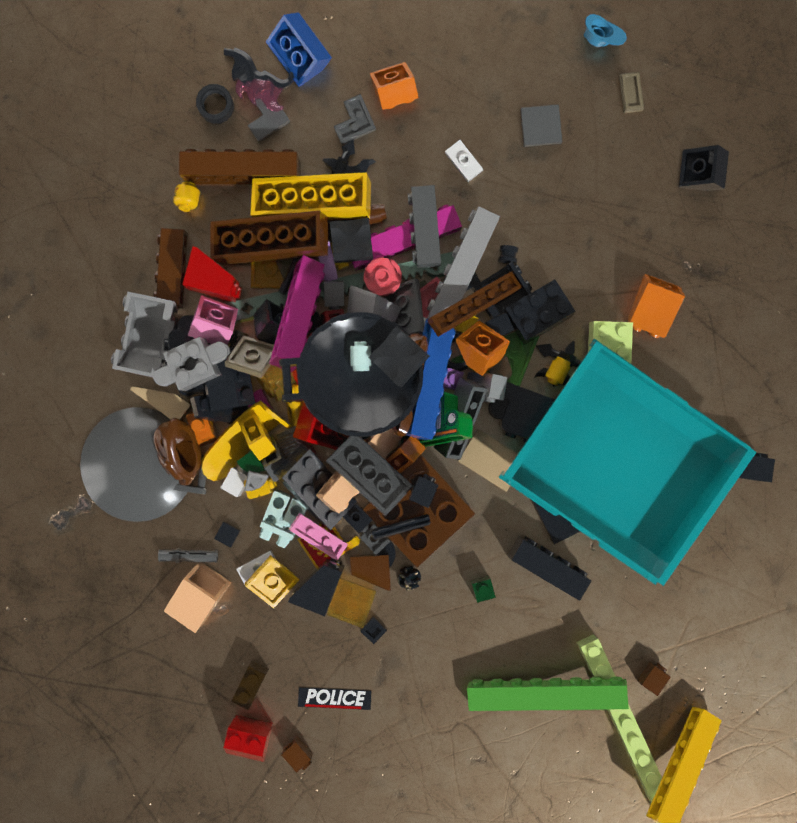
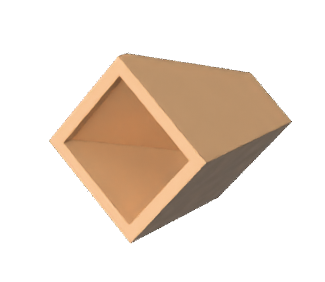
[164,562,232,633]

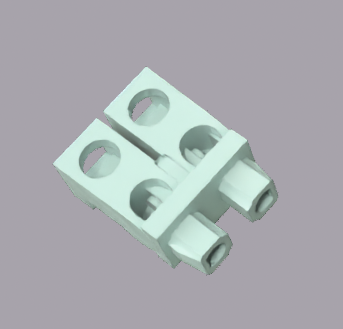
[259,489,307,548]

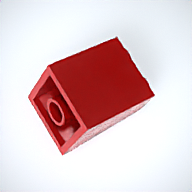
[182,246,242,303]
[223,715,273,762]

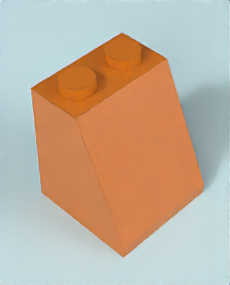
[628,274,685,338]

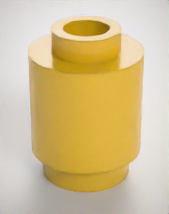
[545,356,571,386]

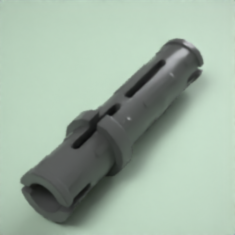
[158,548,218,564]

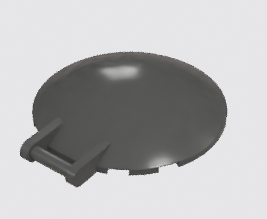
[80,407,207,522]

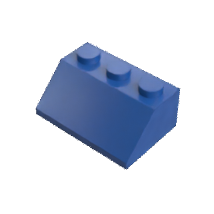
[266,12,332,87]

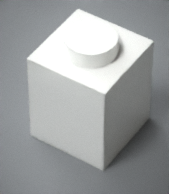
[221,466,248,497]

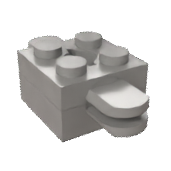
[153,337,230,391]

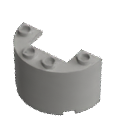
[111,292,178,377]

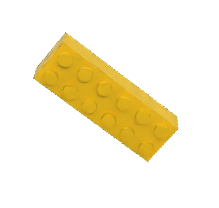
[251,172,371,221]

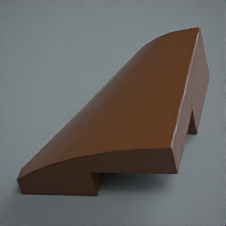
[350,554,391,591]

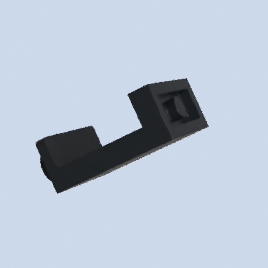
[472,261,532,319]

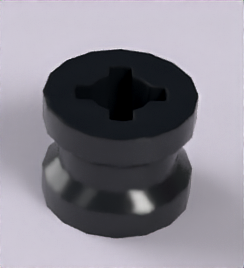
[498,245,519,264]

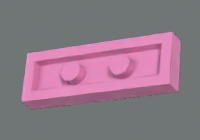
[289,513,348,560]

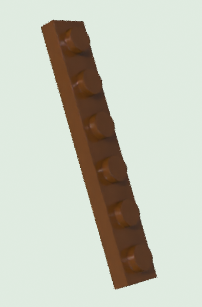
[427,271,522,337]

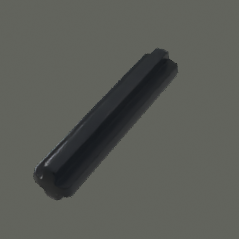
[372,514,431,540]

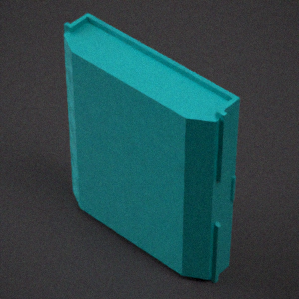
[499,339,757,586]

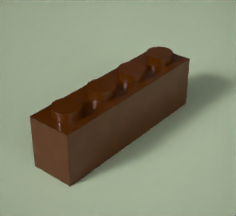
[153,228,188,308]

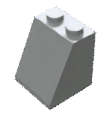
[347,285,401,322]

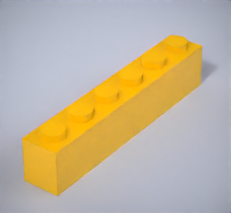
[646,707,722,823]

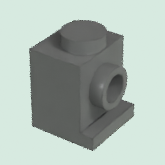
[360,523,390,555]

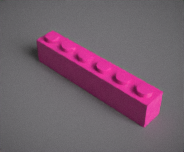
[352,205,462,271]
[269,255,325,372]

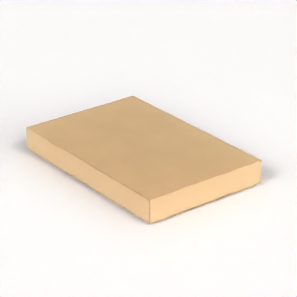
[458,429,518,492]

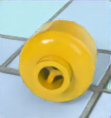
[173,181,200,212]

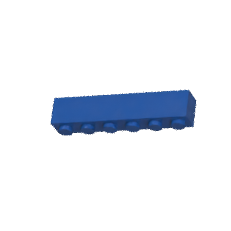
[406,318,455,440]

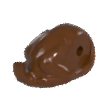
[153,418,201,486]

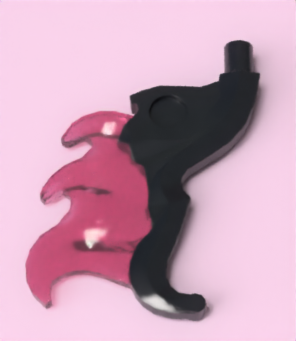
[224,47,294,112]

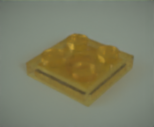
[327,578,376,628]

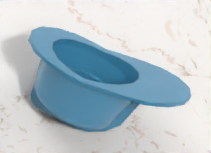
[584,14,627,47]

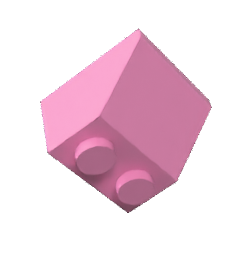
[188,295,238,345]

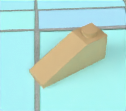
[130,386,192,421]

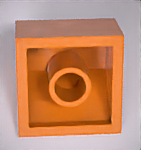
[370,62,419,110]
[456,320,510,376]

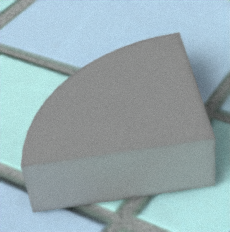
[244,471,269,491]

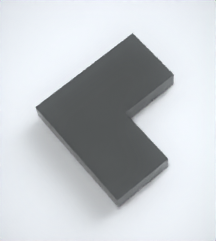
[248,89,290,143]
[334,94,376,145]

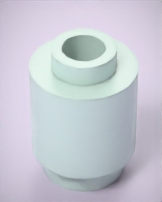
[350,342,371,371]

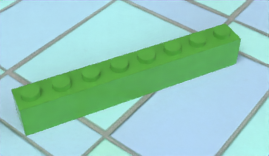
[467,677,629,711]

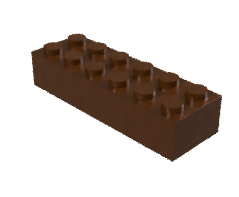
[179,149,301,185]
[210,211,328,265]

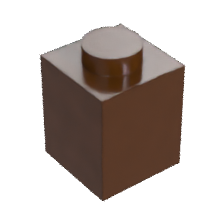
[637,662,671,696]
[281,736,313,773]

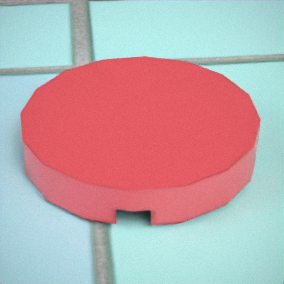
[364,257,402,296]

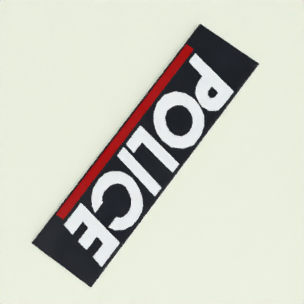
[298,687,372,710]

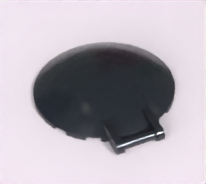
[279,312,423,437]

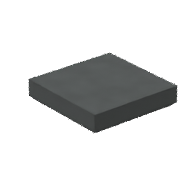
[520,104,562,147]

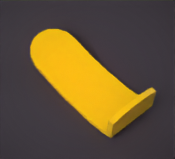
[201,401,292,481]

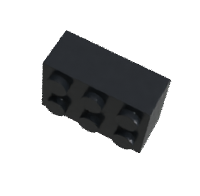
[504,279,576,345]

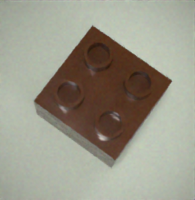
[363,455,475,568]

